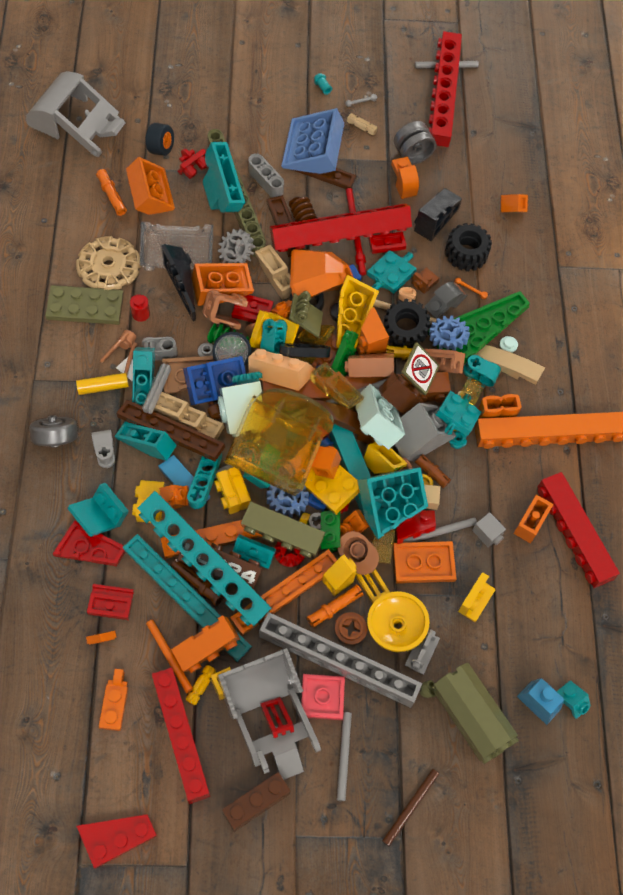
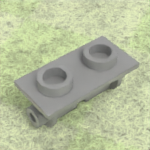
[405,629,440,675]

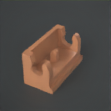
[424,349,465,374]

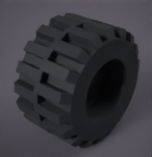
[445,223,492,271]
[384,299,430,348]

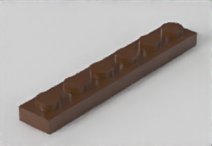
[117,400,225,462]

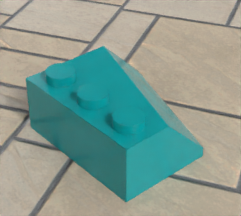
[357,467,428,539]

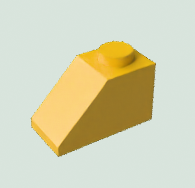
[364,442,408,474]

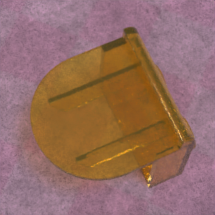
[224,388,334,496]

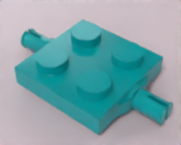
[367,250,417,294]
[436,391,481,436]

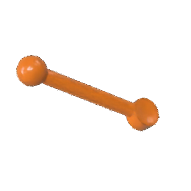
[455,278,488,299]

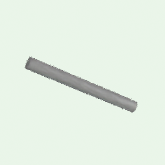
[415,61,479,68]
[403,517,477,543]
[337,712,352,801]

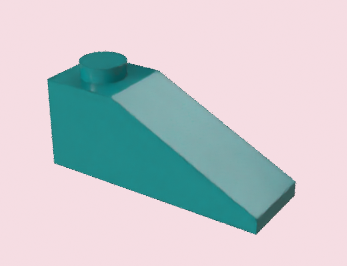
[115,422,177,461]

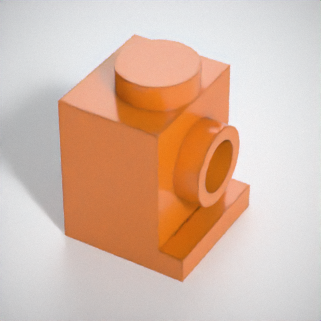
[160,485,189,509]

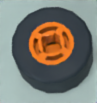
[145,123,174,156]

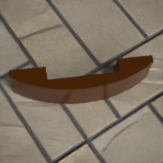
[305,400,375,445]

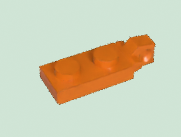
[99,669,128,731]

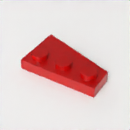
[53,520,125,566]
[77,814,157,869]

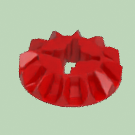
[274,542,305,567]

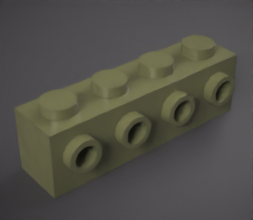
[241,501,325,558]

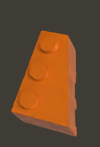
[171,615,240,673]

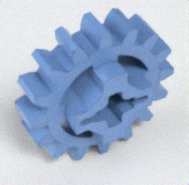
[429,316,470,351]
[266,478,309,518]

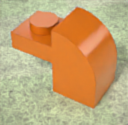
[391,156,419,199]

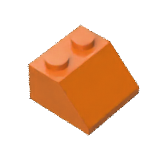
[357,307,389,355]

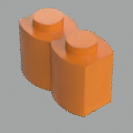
[478,394,522,419]

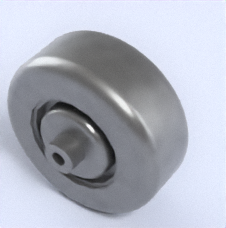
[29,415,78,447]

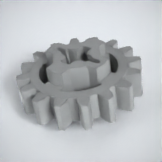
[218,229,255,263]

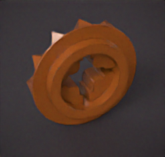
[335,612,367,645]

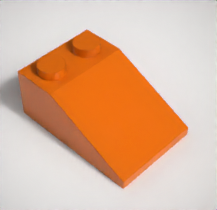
[192,263,254,306]

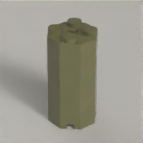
[431,663,519,764]

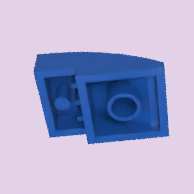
[183,356,246,405]

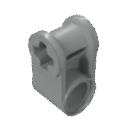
[142,336,178,360]
[91,429,115,468]

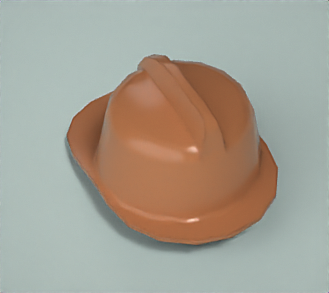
[338,531,379,575]

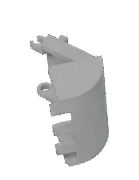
[26,72,126,157]
[217,648,321,780]

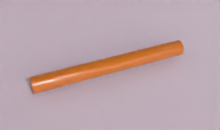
[146,619,193,693]

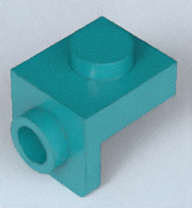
[557,680,591,719]

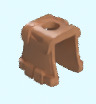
[203,290,248,330]

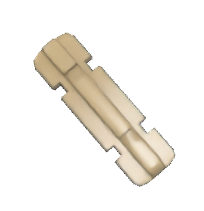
[347,113,378,135]

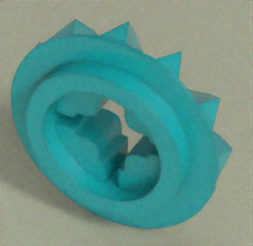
[232,372,263,385]

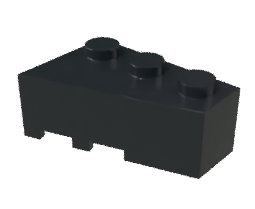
[414,188,462,241]

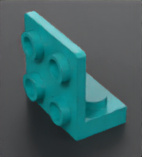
[67,483,129,537]

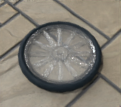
[212,332,252,366]

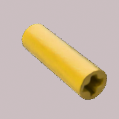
[76,373,129,395]

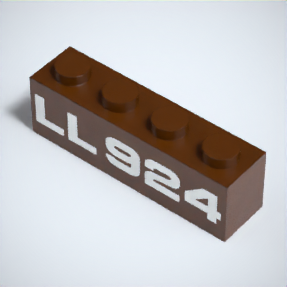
[177,540,263,589]

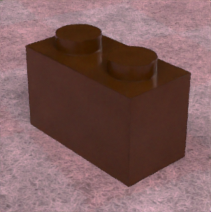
[378,373,424,415]

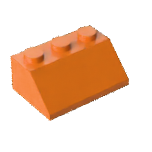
[126,157,175,215]

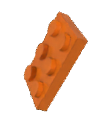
[393,541,457,583]

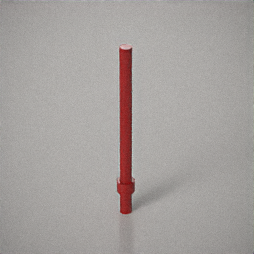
[346,188,366,276]

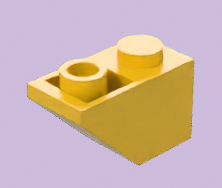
[322,555,357,597]

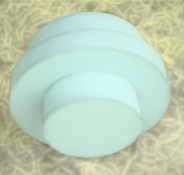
[500,336,518,353]

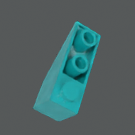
[132,347,155,406]

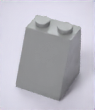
[394,403,456,462]

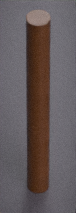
[382,769,439,846]

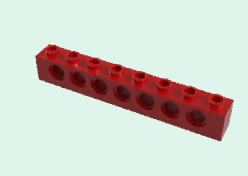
[428,31,462,147]

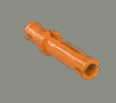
[96,169,127,216]
[306,585,364,628]

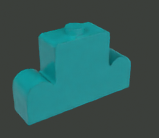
[203,142,245,212]

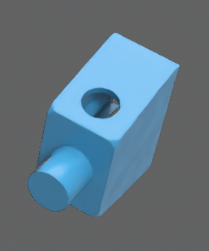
[517,678,564,725]

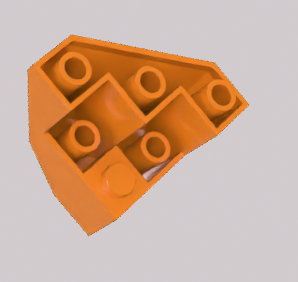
[290,249,354,298]

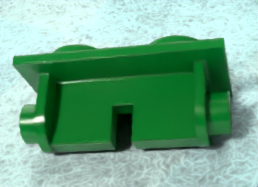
[321,511,341,553]

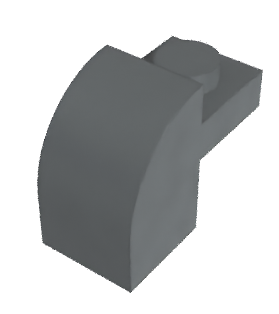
[424,282,468,319]

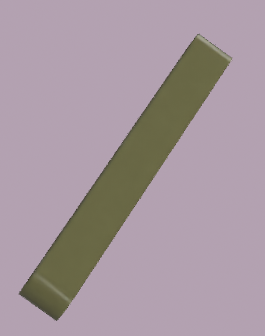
[207,129,266,258]

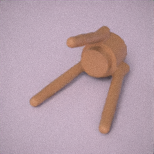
[100,330,138,374]

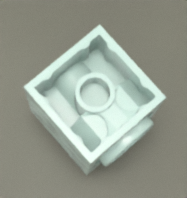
[218,381,268,437]

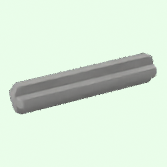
[142,363,171,414]

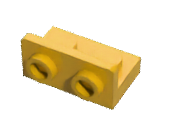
[458,572,495,622]

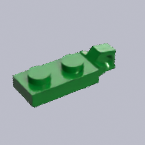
[328,330,359,377]

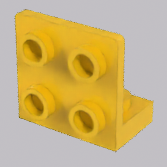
[249,310,299,357]

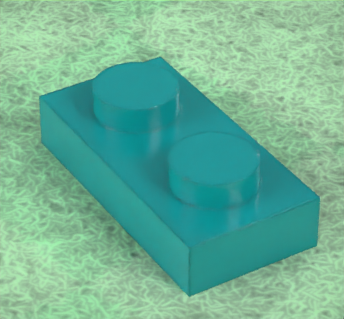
[233,534,276,569]

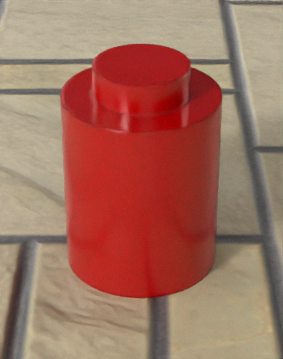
[130,294,150,322]

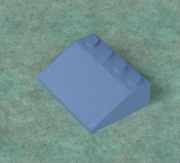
[281,108,344,174]

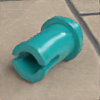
[314,73,332,95]

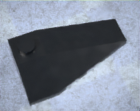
[161,244,196,321]

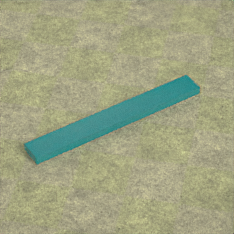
[122,534,252,662]

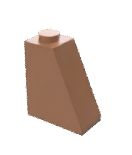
[345,352,395,377]

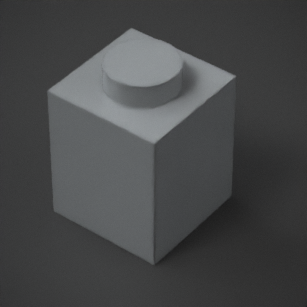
[472,512,506,548]

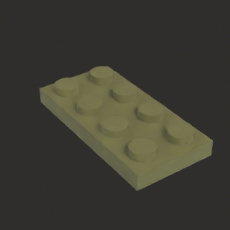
[45,285,124,325]

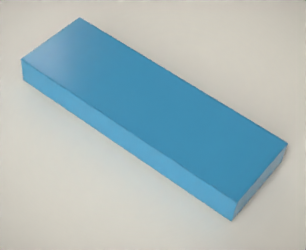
[158,455,210,510]

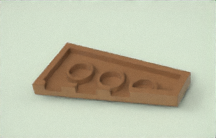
[162,354,237,395]

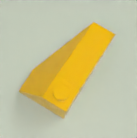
[336,275,379,349]

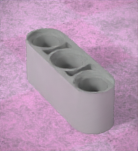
[249,154,284,198]

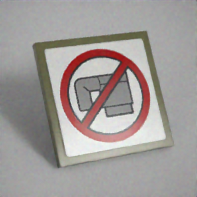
[401,343,440,395]

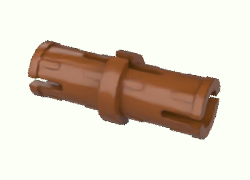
[415,454,451,489]

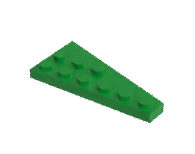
[428,291,530,364]

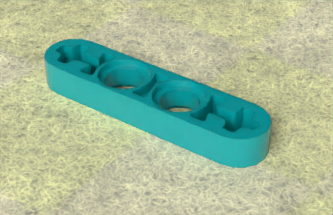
[187,453,223,509]

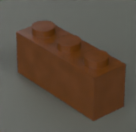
[222,772,290,832]

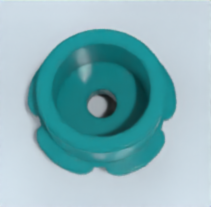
[449,431,467,449]

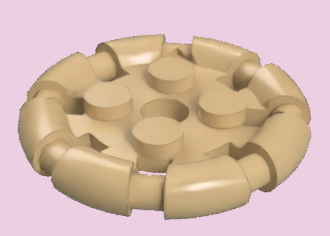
[76,236,141,290]

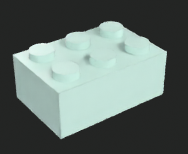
[354,384,405,450]

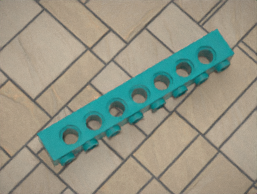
[137,491,272,626]

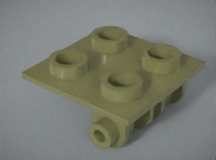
[289,291,323,338]

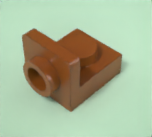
[412,267,439,294]

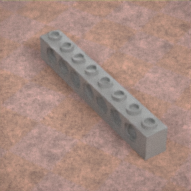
[259,612,422,708]

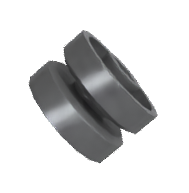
[393,121,437,165]

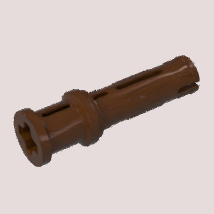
[170,558,224,607]

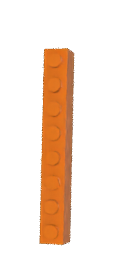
[474,412,623,449]

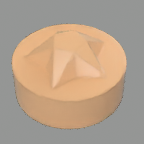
[398,287,417,302]

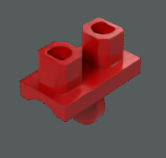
[178,148,208,179]

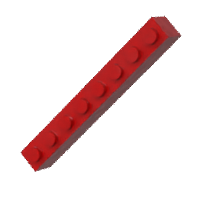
[270,203,412,252]

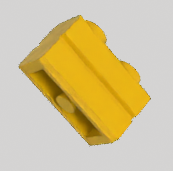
[214,466,251,514]

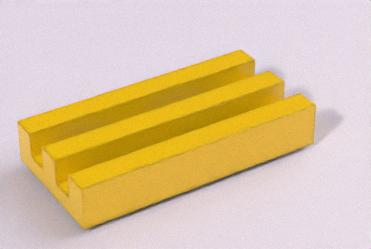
[355,569,390,604]

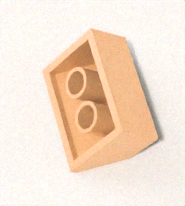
[248,349,316,391]

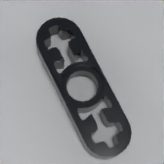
[279,343,331,358]

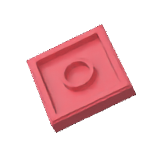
[301,674,345,720]

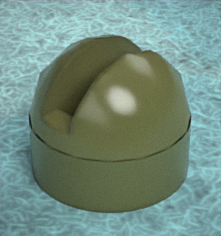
[419,680,436,698]

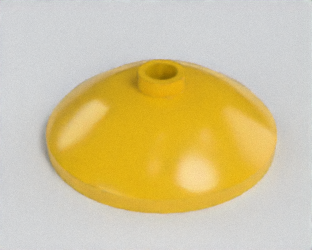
[367,591,430,652]

